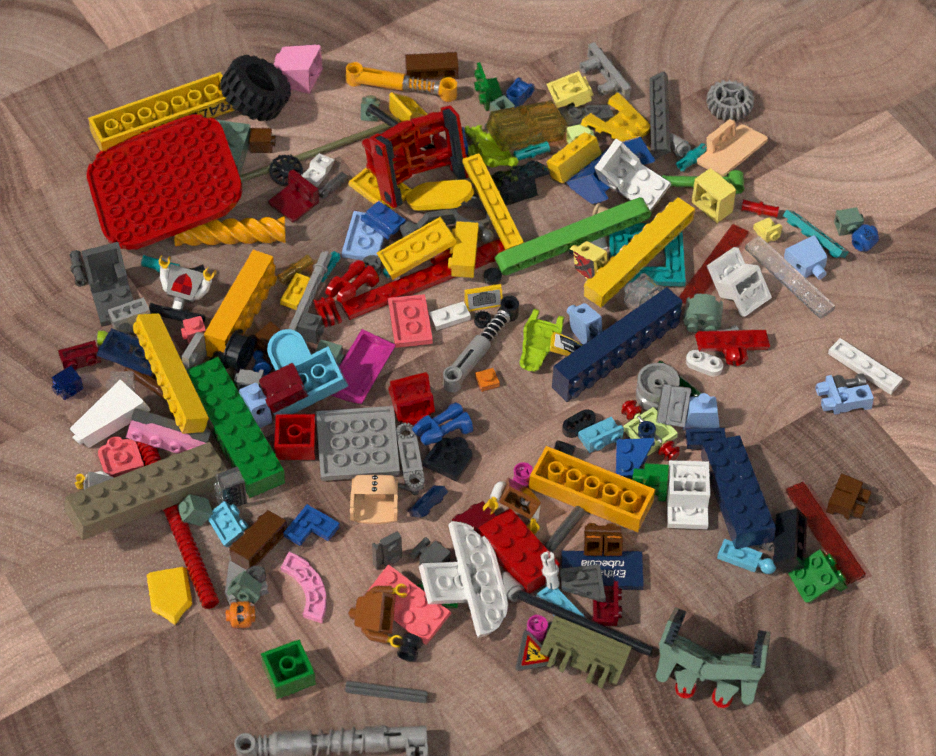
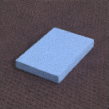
[341,211,385,261]

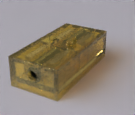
[486,100,568,151]

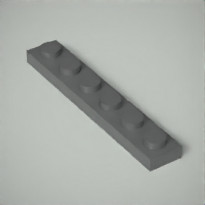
[649,71,671,159]

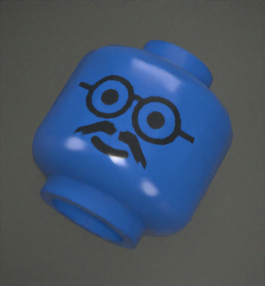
[852,224,879,252]

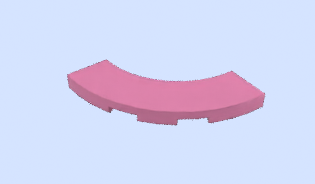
[281,552,327,623]

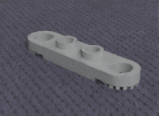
[396,423,425,492]

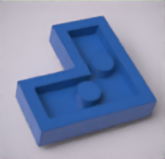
[284,504,340,546]

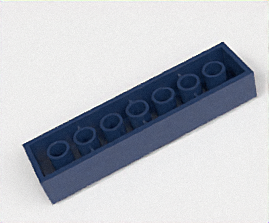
[552,287,683,402]

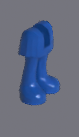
[412,403,473,446]

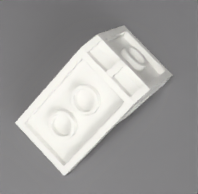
[595,139,671,212]

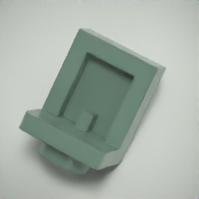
[361,95,380,121]

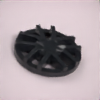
[269,155,303,186]

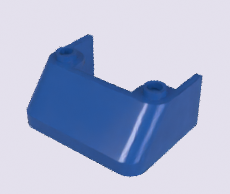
[566,137,655,205]

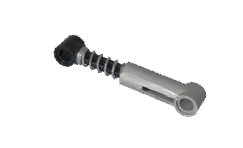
[443,296,519,392]

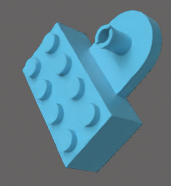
[267,329,348,416]

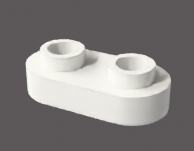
[686,350,723,377]

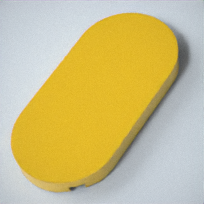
[406,180,474,211]

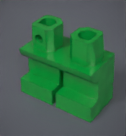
[633,463,669,502]

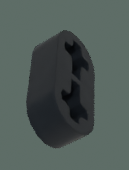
[562,409,596,438]

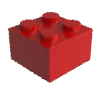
[274,414,316,460]

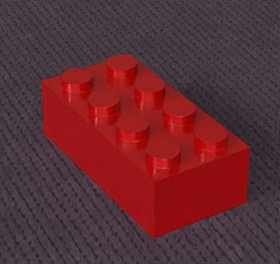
[478,508,560,594]

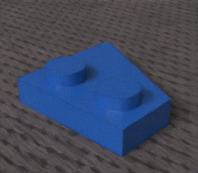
[616,438,655,478]

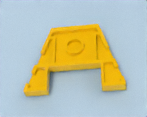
[580,92,651,142]

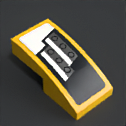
[550,332,583,357]

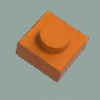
[475,368,500,392]

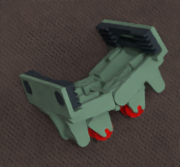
[656,607,771,708]

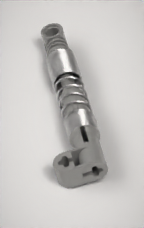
[234,725,428,756]

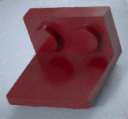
[269,170,319,223]
[259,363,309,413]

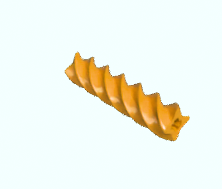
[174,216,286,247]

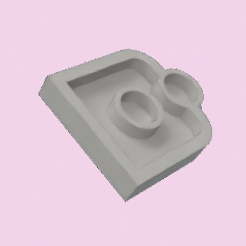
[182,332,207,370]

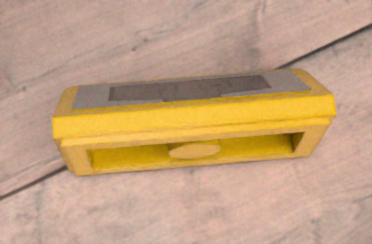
[464,284,503,312]

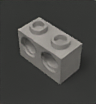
[108,297,150,334]

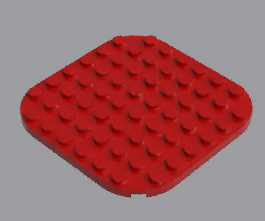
[86,114,243,250]

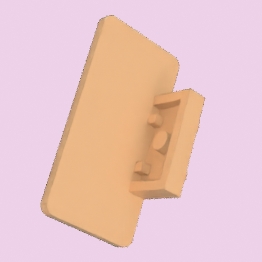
[697,119,768,177]

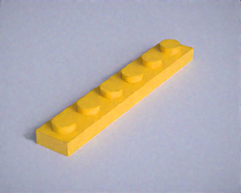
[462,153,524,250]

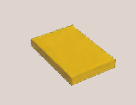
[349,168,412,210]

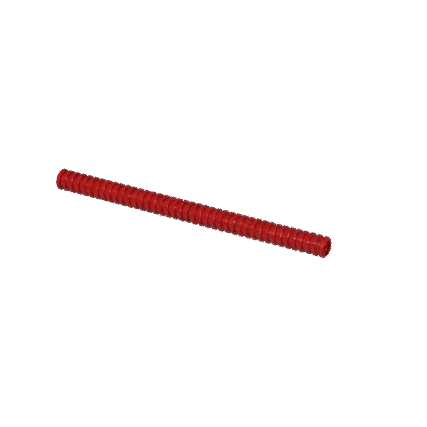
[128,424,219,609]

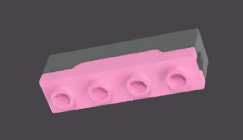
[126,408,211,454]

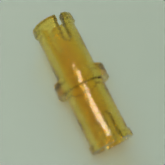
[277,254,314,285]

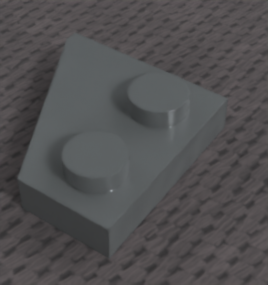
[559,564,605,602]

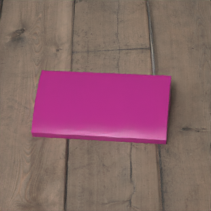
[332,329,396,404]

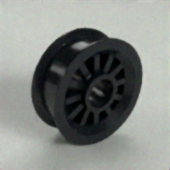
[223,329,256,373]

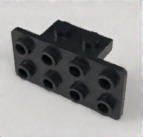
[473,160,550,206]

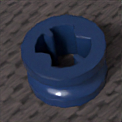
[638,421,656,438]

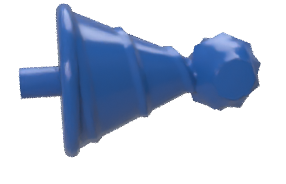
[253,350,271,376]

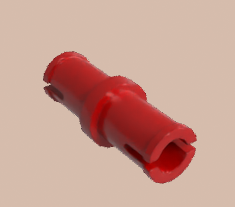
[741,199,779,218]

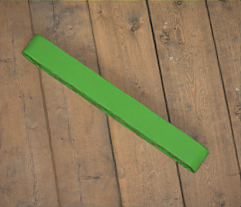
[495,197,652,275]

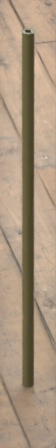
[240,118,400,182]

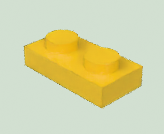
[280,273,310,310]

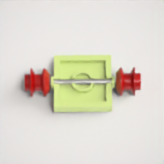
[621,400,680,461]

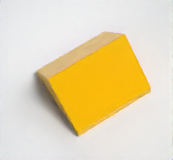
[389,92,428,122]

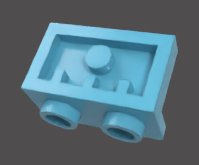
[578,417,624,453]
[208,501,249,548]

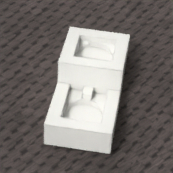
[301,153,335,187]

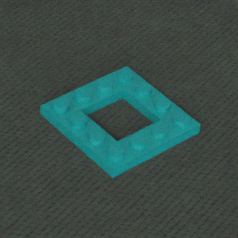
[609,223,686,286]

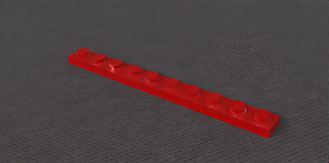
[341,239,505,320]

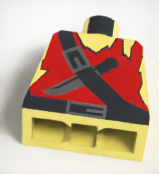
[569,241,608,280]

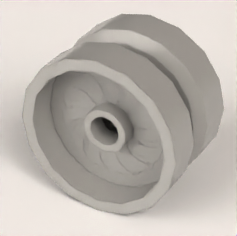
[636,363,680,411]

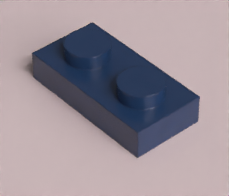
[685,428,726,449]
[407,485,448,518]

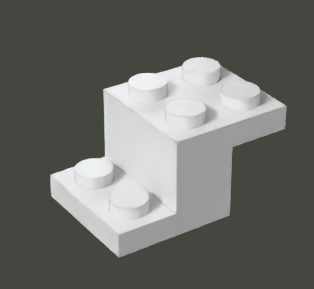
[707,247,772,317]
[667,460,710,529]

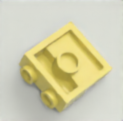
[547,71,593,108]

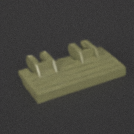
[539,616,632,689]

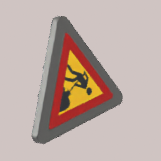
[516,630,556,671]

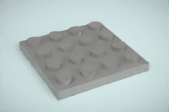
[316,406,400,481]

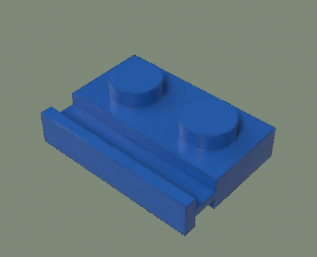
[361,201,406,240]

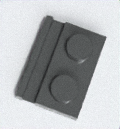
[372,531,402,570]

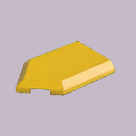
[146,567,193,625]

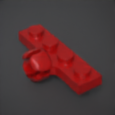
[695,330,770,366]

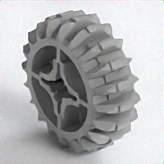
[706,79,754,121]

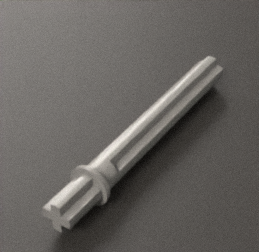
[289,251,332,332]

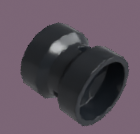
[397,633,423,662]

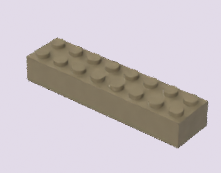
[64,442,228,541]

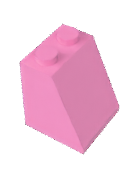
[274,45,322,94]

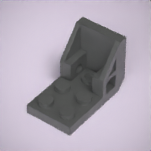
[81,242,134,327]

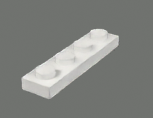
[828,338,903,395]

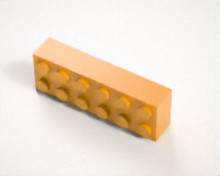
[204,250,277,357]
[529,446,655,532]

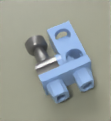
[815,373,874,415]

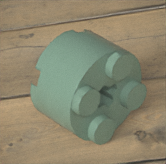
[683,294,724,332]

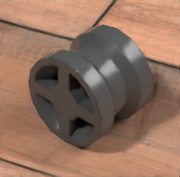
[363,255,381,276]

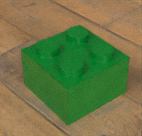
[260,639,316,699]

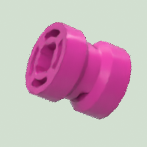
[513,462,533,488]
[527,615,548,642]

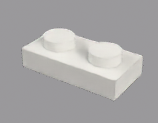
[429,301,471,331]

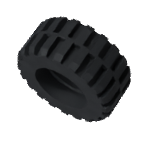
[220,55,291,121]

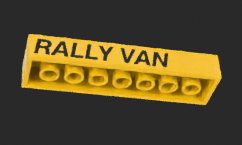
[88,72,234,151]

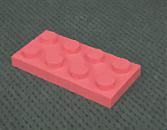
[368,564,452,646]

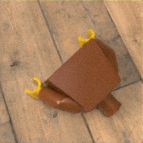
[349,583,407,648]

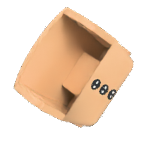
[350,474,398,524]

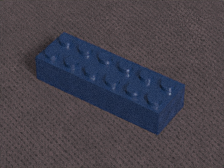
[701,435,776,549]

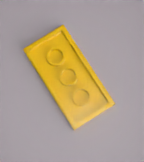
[377,217,457,280]

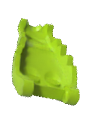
[464,125,518,168]
[519,308,565,372]

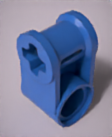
[506,77,535,110]

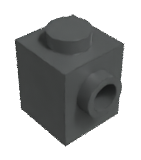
[298,312,325,344]

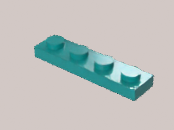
[783,210,849,258]

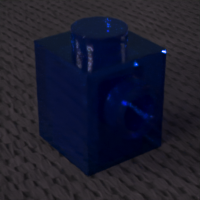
[51,366,84,401]

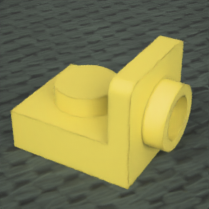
[753,217,782,243]

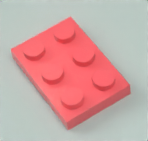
[388,294,433,348]

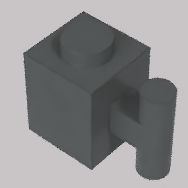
[409,537,451,565]

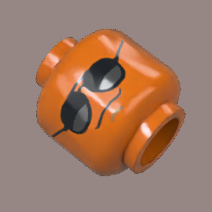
[226,601,256,628]

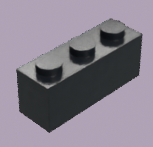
[772,508,807,574]

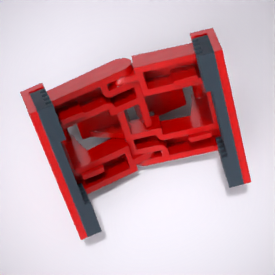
[362,105,469,209]

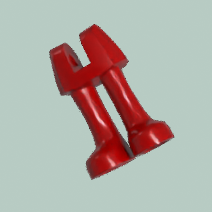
[325,260,379,304]

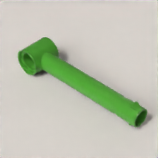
[661,170,745,194]

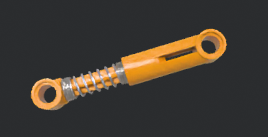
[346,62,457,102]

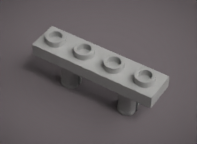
[579,42,631,100]

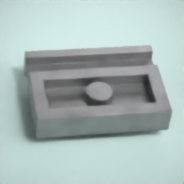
[656,384,691,427]

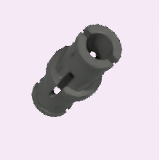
[69,250,87,287]

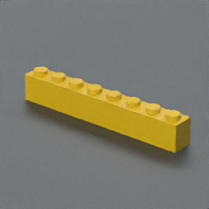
[584,197,695,308]
[133,313,209,434]

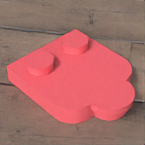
[98,436,144,478]

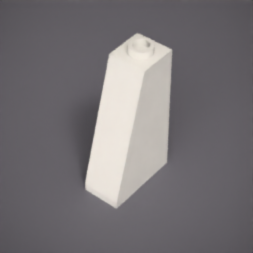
[70,380,151,448]

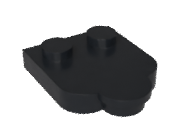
[422,437,473,482]

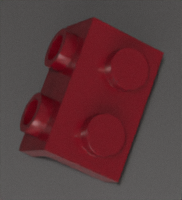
[58,340,102,372]
[593,581,622,626]

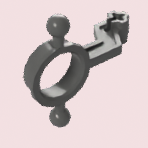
[400,179,494,243]

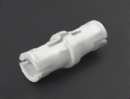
[541,552,560,589]

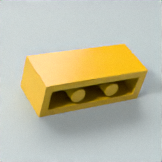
[546,132,601,184]
[448,221,479,278]

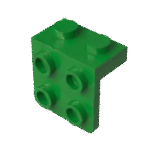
[788,549,848,603]

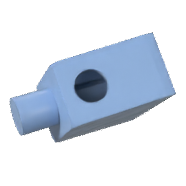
[783,235,827,280]
[567,303,602,345]
[239,383,273,428]
[683,393,720,430]

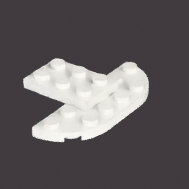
[419,522,508,638]

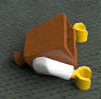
[483,478,541,534]

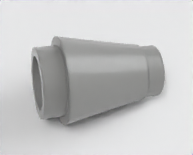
[670,133,691,157]
[501,572,524,602]

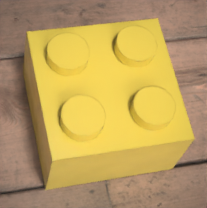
[692,168,736,223]

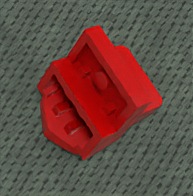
[388,372,435,426]

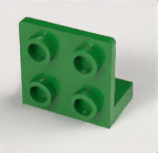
[474,62,503,111]

